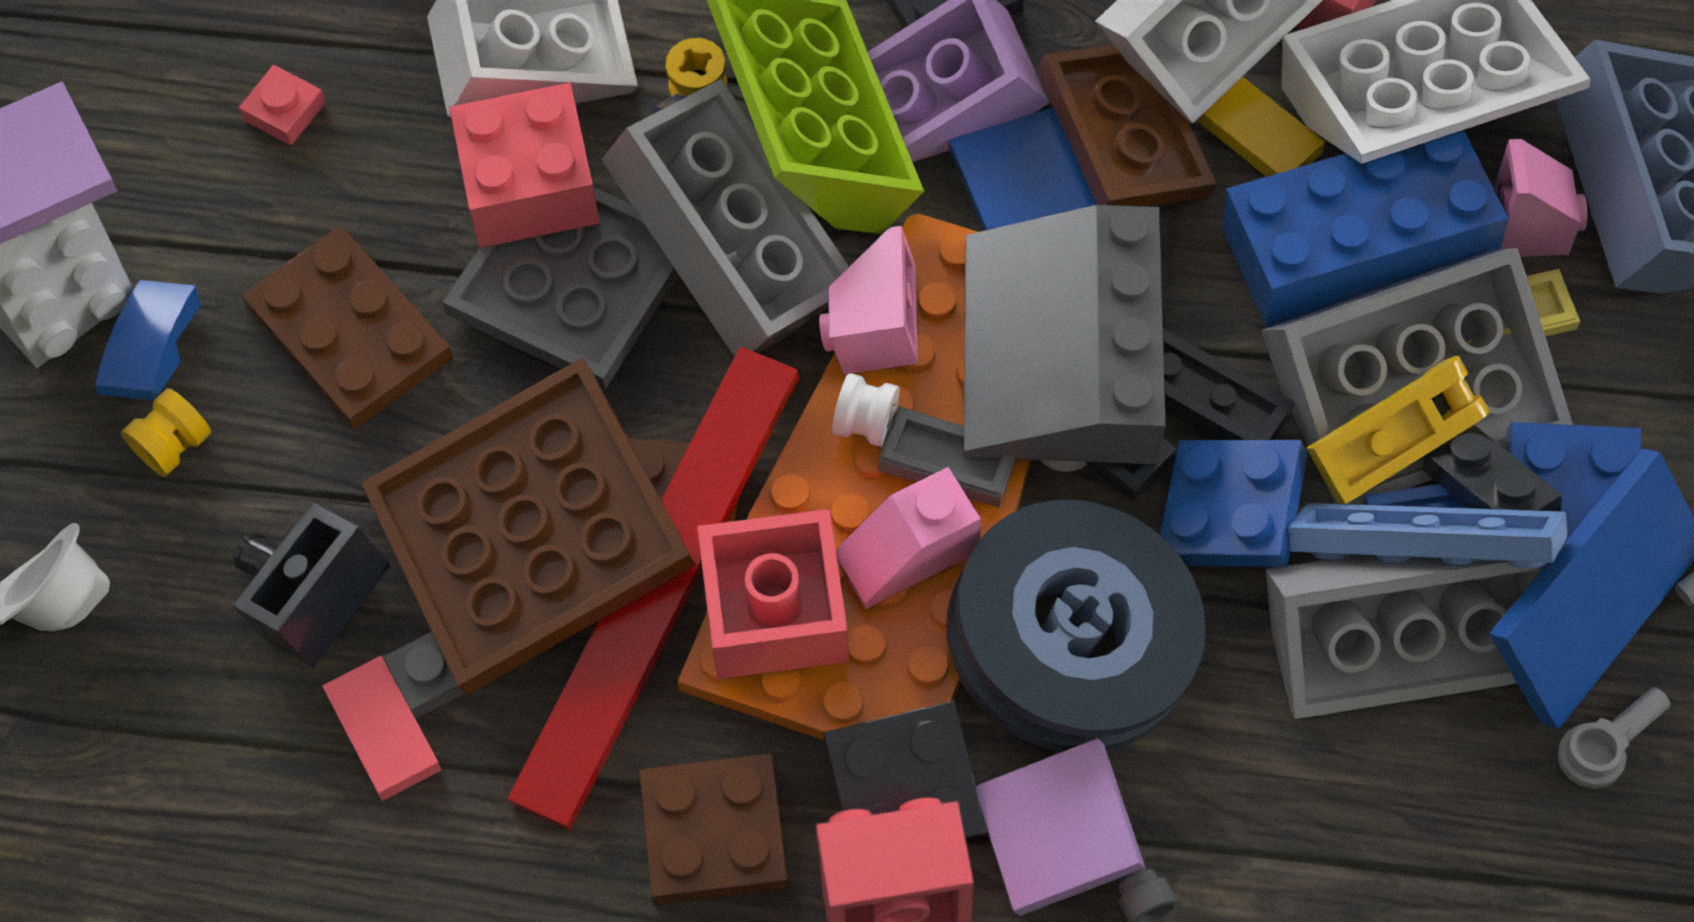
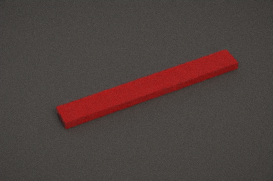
[507,346,799,831]

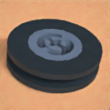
[946,500,1206,752]

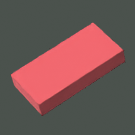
[322,656,441,801]

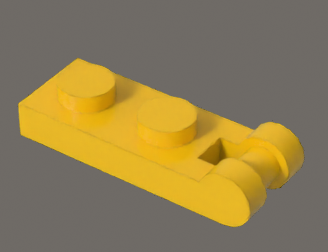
[1306,356,1490,504]

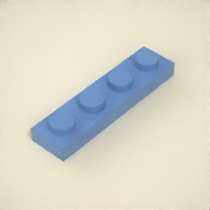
[1288,503,1568,569]

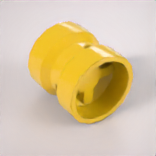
[121,388,212,477]

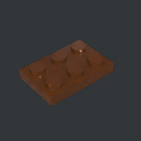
[1037,45,1217,207]
[241,225,453,430]

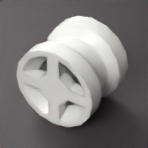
[832,373,900,448]

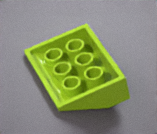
[707,0,924,234]

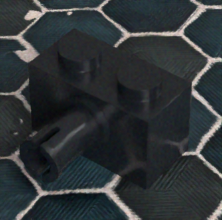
[233,503,391,668]

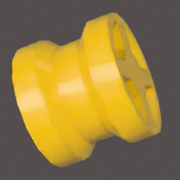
[666,38,728,96]

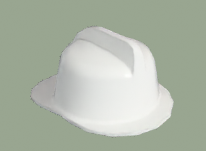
[0,523,110,632]

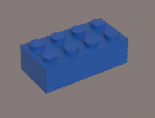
[1222,130,1509,328]

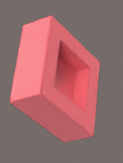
[239,65,326,146]

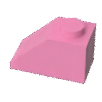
[1493,139,1587,257]
[820,226,918,374]
[836,467,981,609]

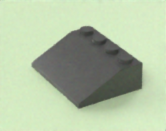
[963,205,1165,464]

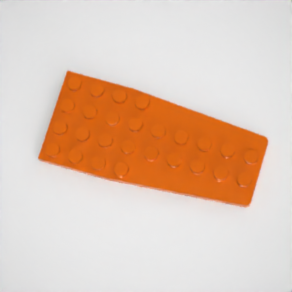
[678,214,1031,740]

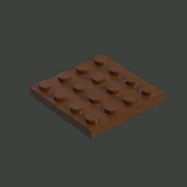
[361,357,696,695]

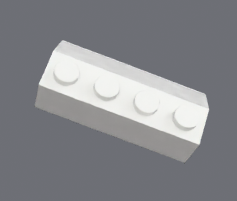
[1096,0,1323,123]

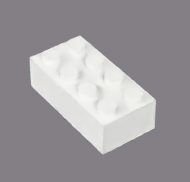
[0,203,134,368]

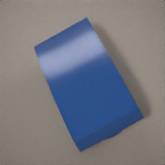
[95,280,201,400]

